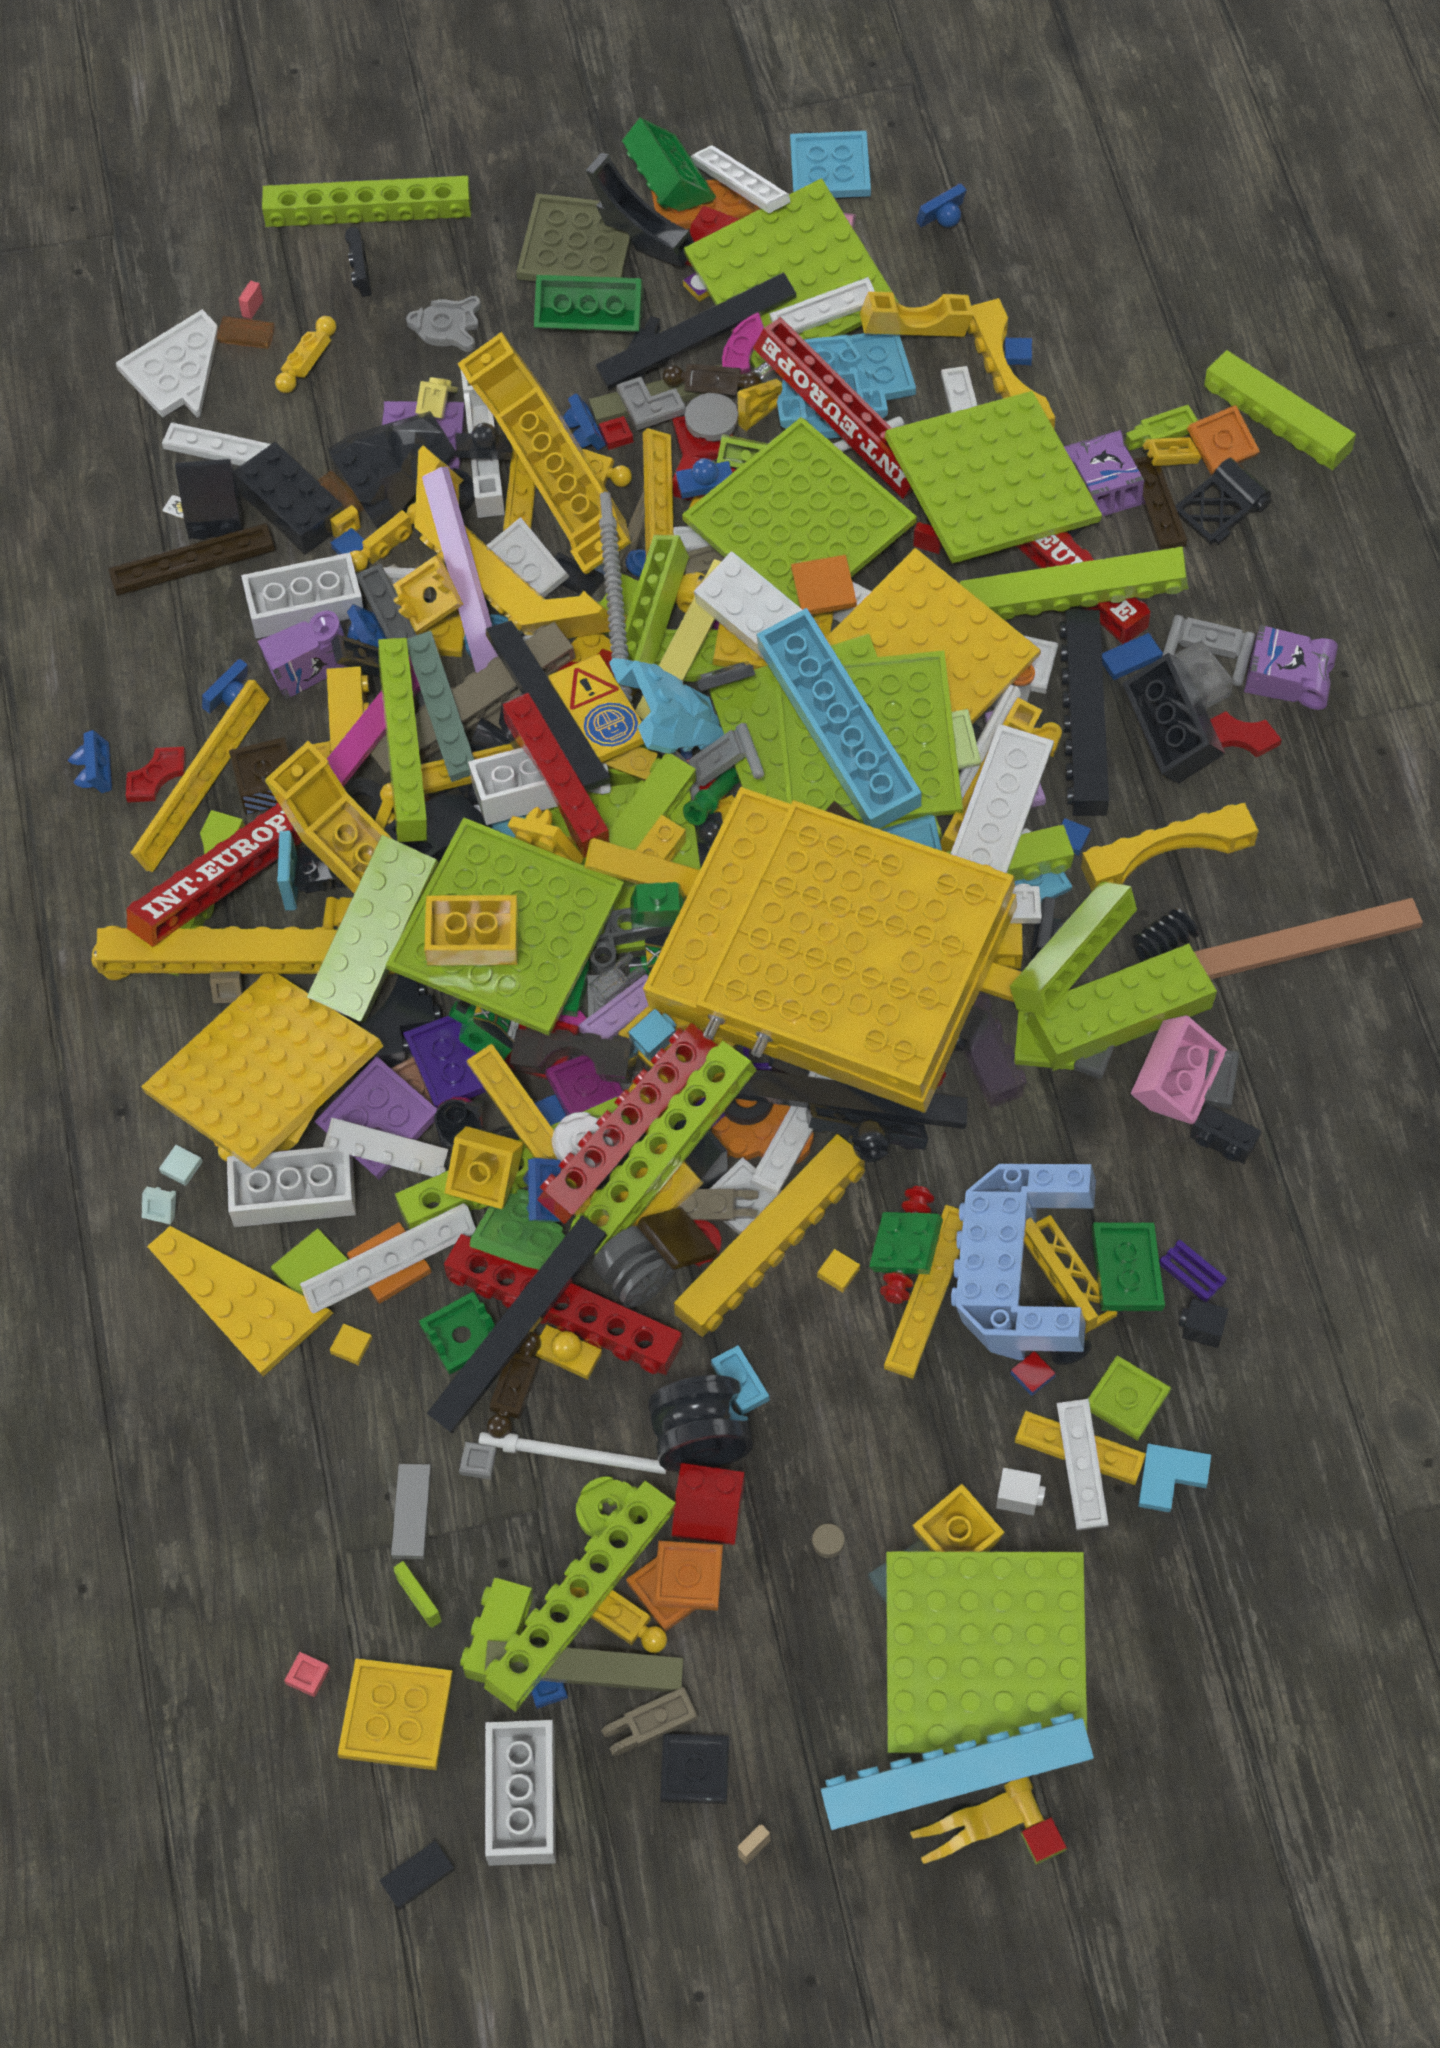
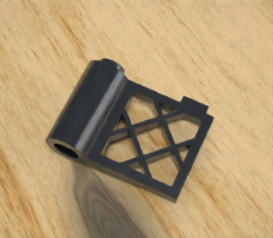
[1175,458,1271,545]

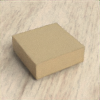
[738,1825,770,1865]

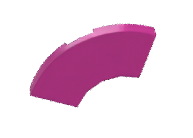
[722,312,764,375]

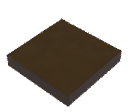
[636,1207,718,1270]

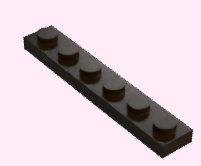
[108,523,275,596]

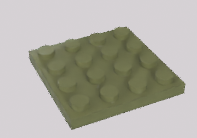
[516,193,631,281]

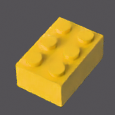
[424,895,518,965]

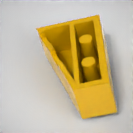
[326,666,370,753]

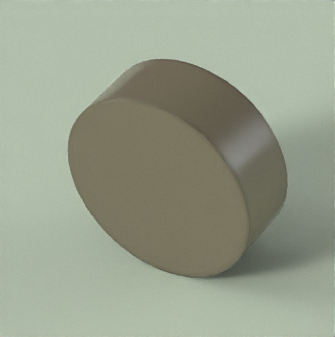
[812,1524,845,1558]

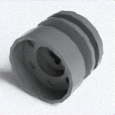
[592,1226,676,1308]

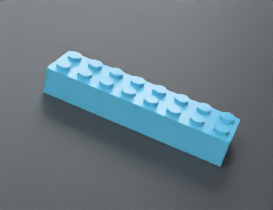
[756,608,921,829]
[820,1713,1094,1830]

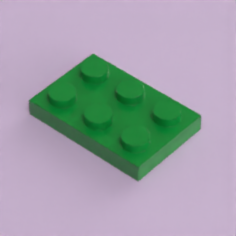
[1091,1222,1165,1311]

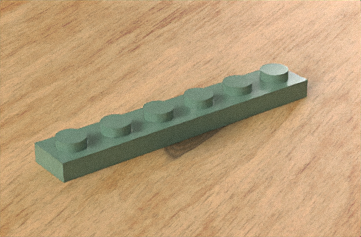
[407,631,475,782]

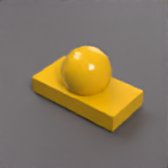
[534,1325,602,1380]

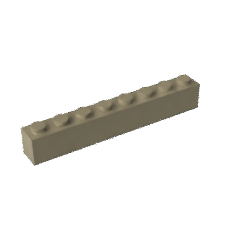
[370,622,576,783]

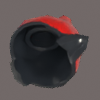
[434,1096,484,1148]

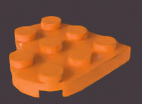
[712,1099,814,1164]

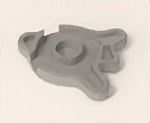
[406,296,481,352]

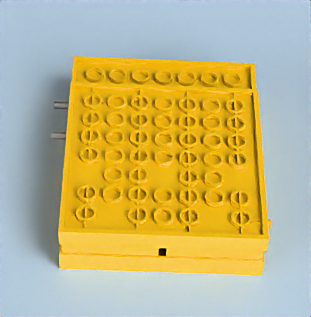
[643,787,1017,1113]

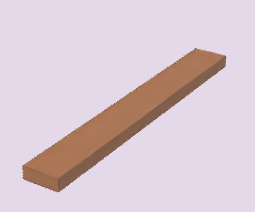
[1194,898,1423,980]

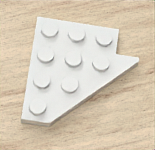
[116,310,219,418]

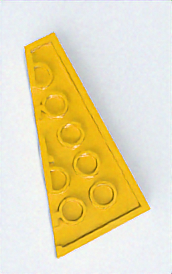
[147,1226,333,1377]

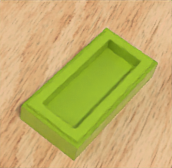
[393,1561,442,1628]

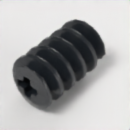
[1132,908,1199,962]

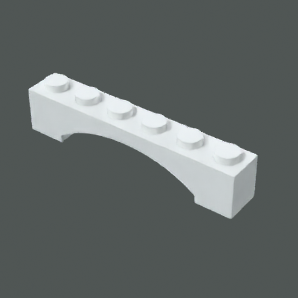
[461,371,505,518]

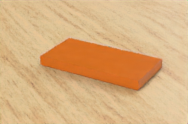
[651,179,760,229]

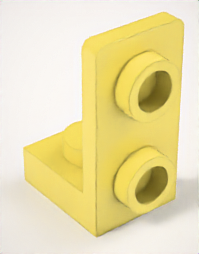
[415,377,458,418]

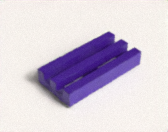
[1159,1239,1227,1302]

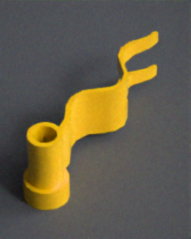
[910,1776,1044,1864]

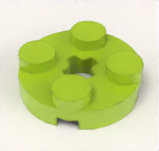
[576,1477,639,1542]

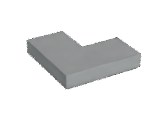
[616,377,686,431]

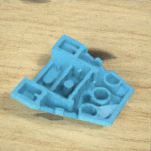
[777,335,888,439]
[609,658,724,754]

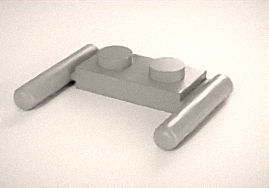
[1163,615,1256,686]
[688,723,764,800]

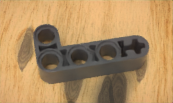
[589,897,687,975]

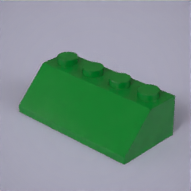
[622,117,716,212]
[534,275,644,332]

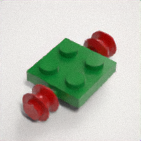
[869,1186,943,1304]

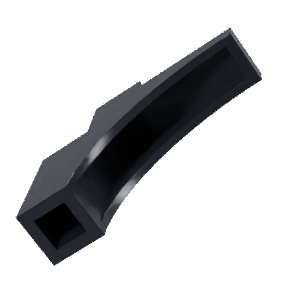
[585,152,694,267]
[355,974,441,1074]

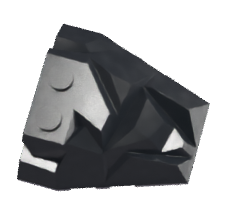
[327,411,456,530]

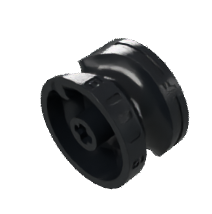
[648,1375,753,1472]

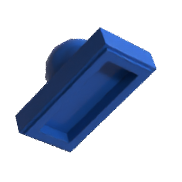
[916,184,967,228]
[676,458,732,499]
[202,659,248,714]

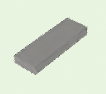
[391,1464,431,1560]

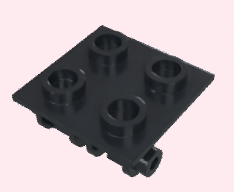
[294,846,346,894]

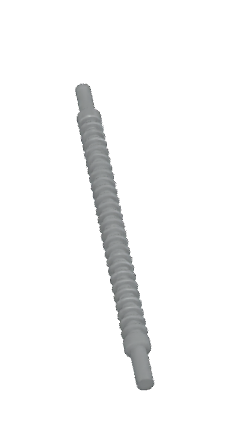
[599,492,633,707]

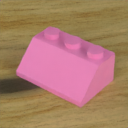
[1131,1016,1227,1124]

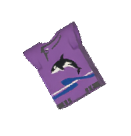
[1064,430,1144,516]
[258,610,347,700]
[1244,625,1338,710]

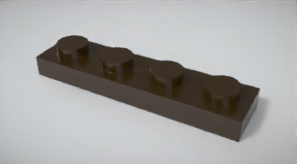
[1133,456,1187,550]

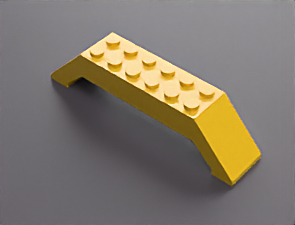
[458,332,631,574]
[415,446,611,638]
[265,741,392,894]

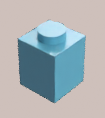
[628,1009,676,1062]

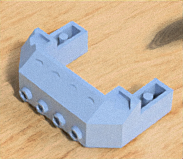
[951,1164,1096,1360]

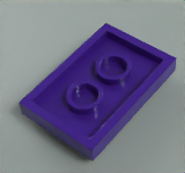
[403,1015,487,1108]

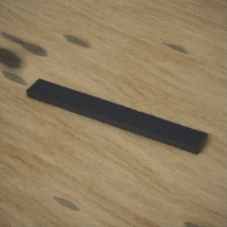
[596,272,796,390]
[486,620,610,791]
[735,1070,968,1129]
[427,1215,608,1434]

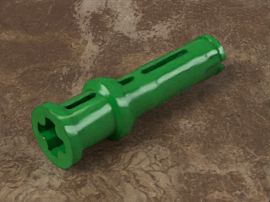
[683,767,740,825]

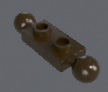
[663,363,763,396]
[487,1332,542,1439]

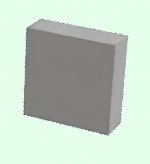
[459,1442,497,1480]

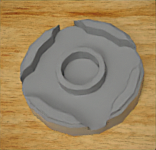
[684,393,738,441]

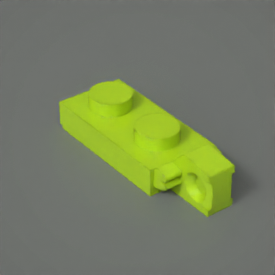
[1124,405,1198,451]

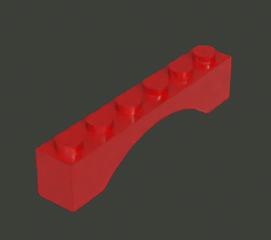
[503,693,610,858]

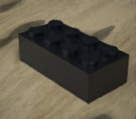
[234,442,344,555]
[1122,653,1226,784]

